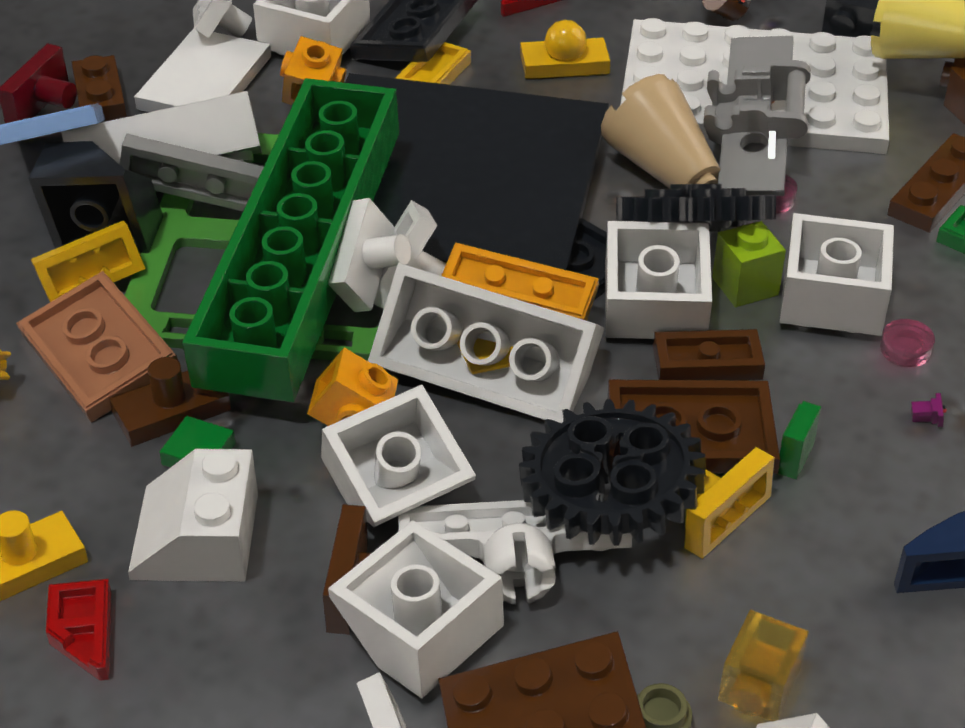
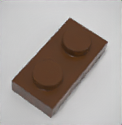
[71,55,127,121]
[653,329,765,380]

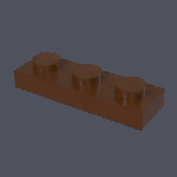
[887,133,965,233]

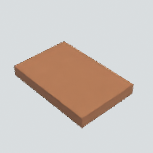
[16,271,180,423]

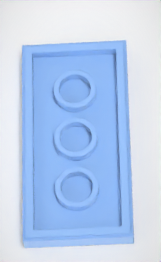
[0,103,105,145]

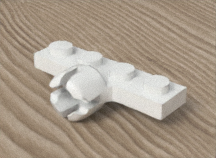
[398,495,632,604]

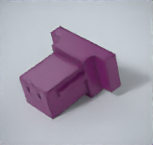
[911,393,947,427]

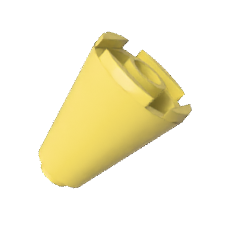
[871,0,965,59]

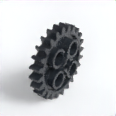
[616,184,776,232]
[519,399,706,546]

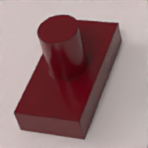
[0,43,77,123]

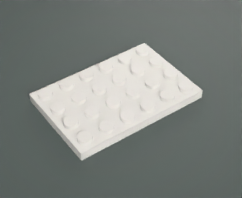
[620,18,889,155]

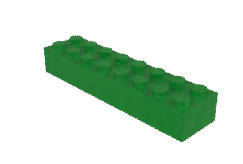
[182,78,399,402]

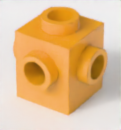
[280,36,347,105]
[307,347,398,426]

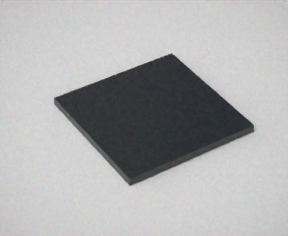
[345,73,609,271]

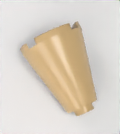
[601,74,721,189]

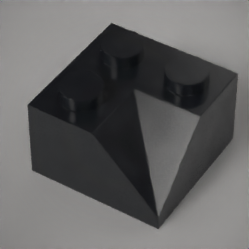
[28,141,163,253]

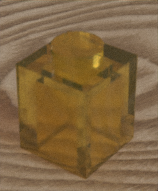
[718,610,809,721]

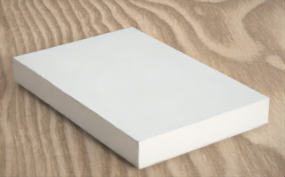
[134,28,271,112]

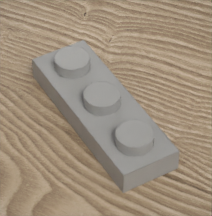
[120,134,264,211]

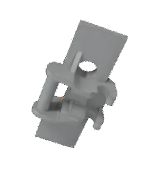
[703,36,811,196]

